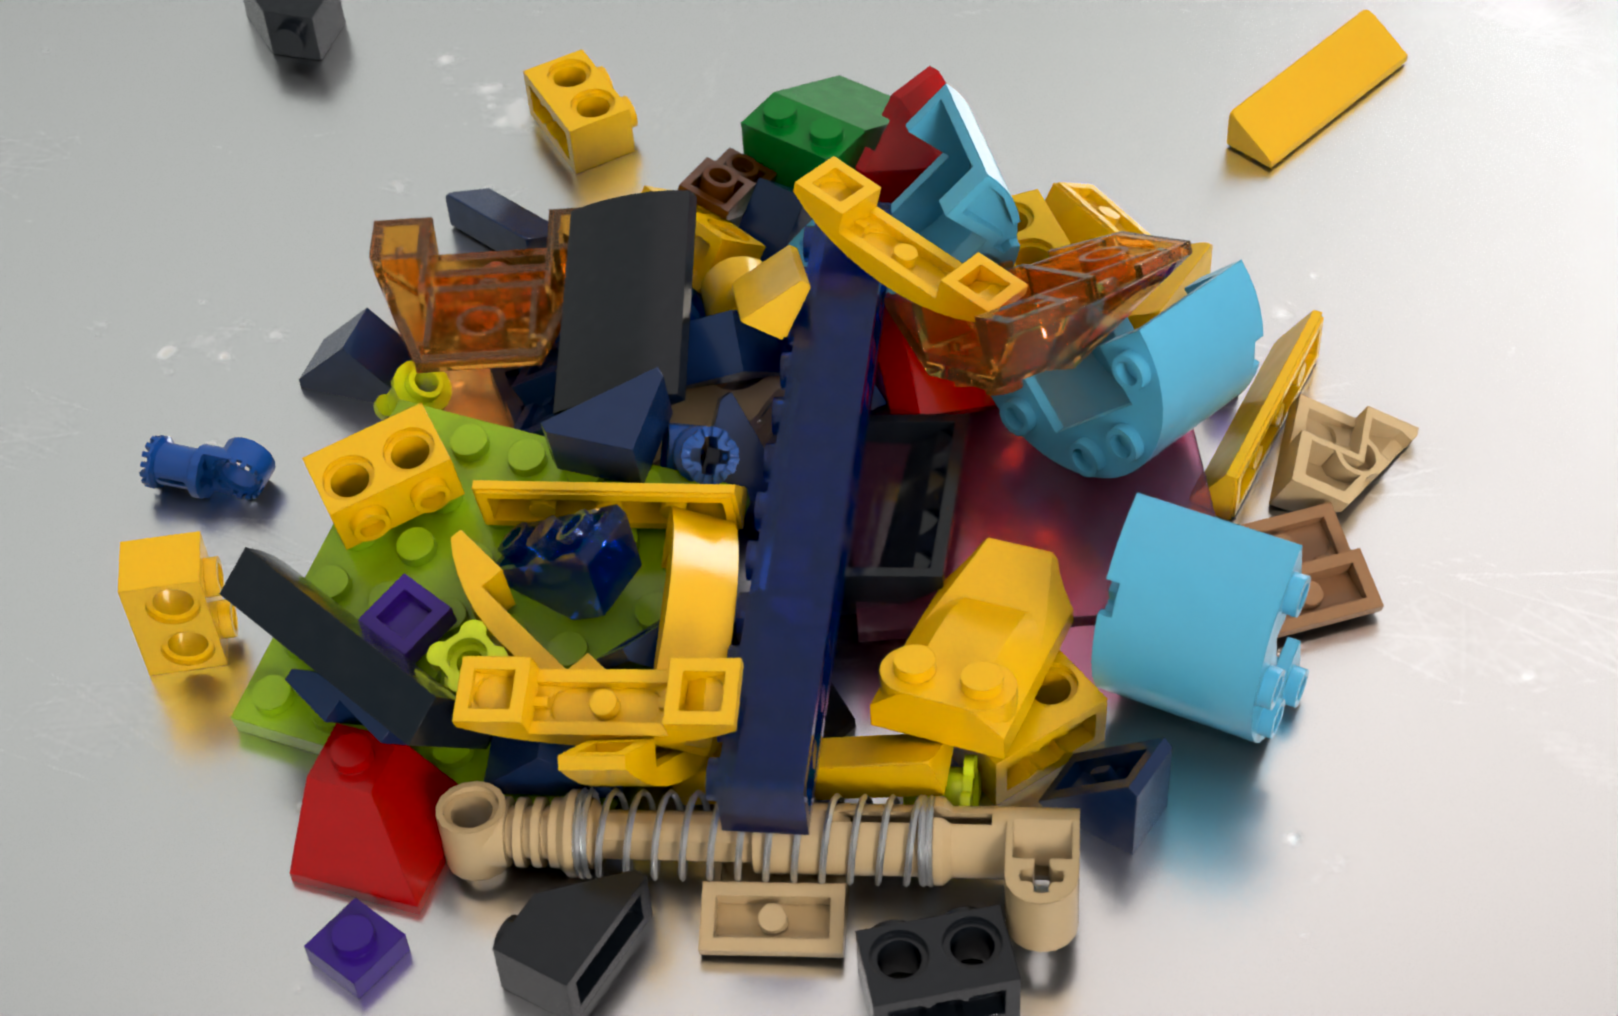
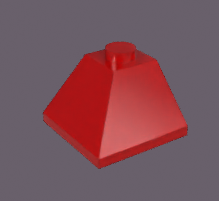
[289,723,458,915]

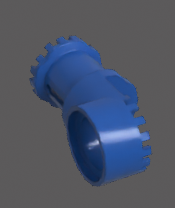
[660,422,740,484]
[139,435,276,500]

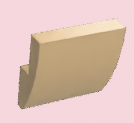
[698,861,849,958]

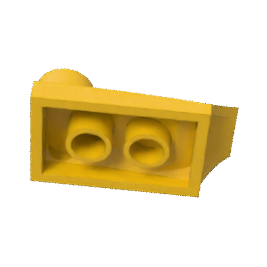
[870,537,1074,759]

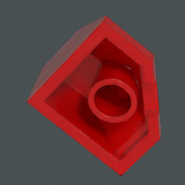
[855,66,947,211]

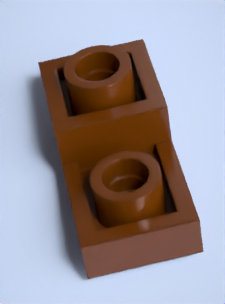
[678,147,778,220]

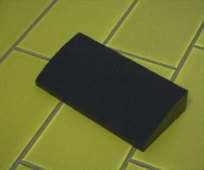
[553,190,697,415]
[809,414,970,616]
[219,547,492,749]

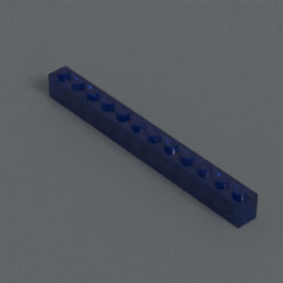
[705,202,892,835]

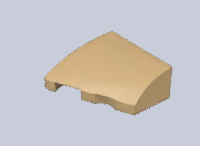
[1269,394,1419,513]

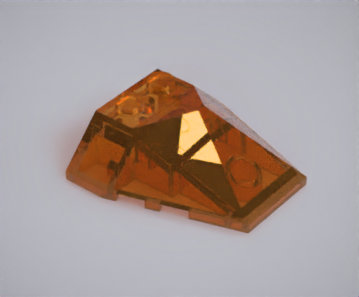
[369,207,581,373]
[884,231,1193,396]

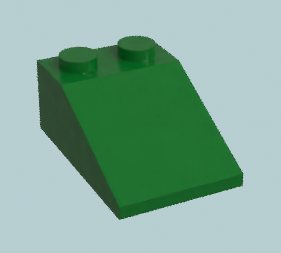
[741,75,891,188]

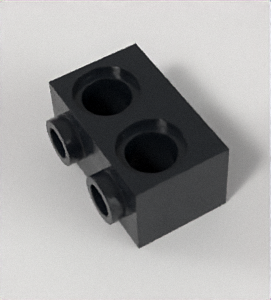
[855,904,1021,1016]

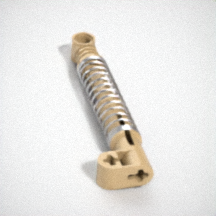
[436,781,1080,952]

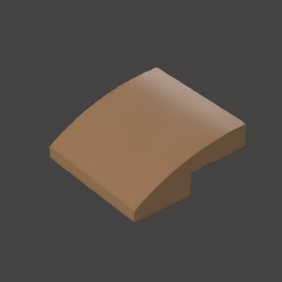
[1241,502,1384,638]

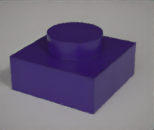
[358,573,457,664]
[304,897,410,999]

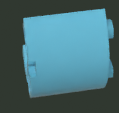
[788,84,1021,348]
[989,259,1264,478]
[1091,492,1311,743]

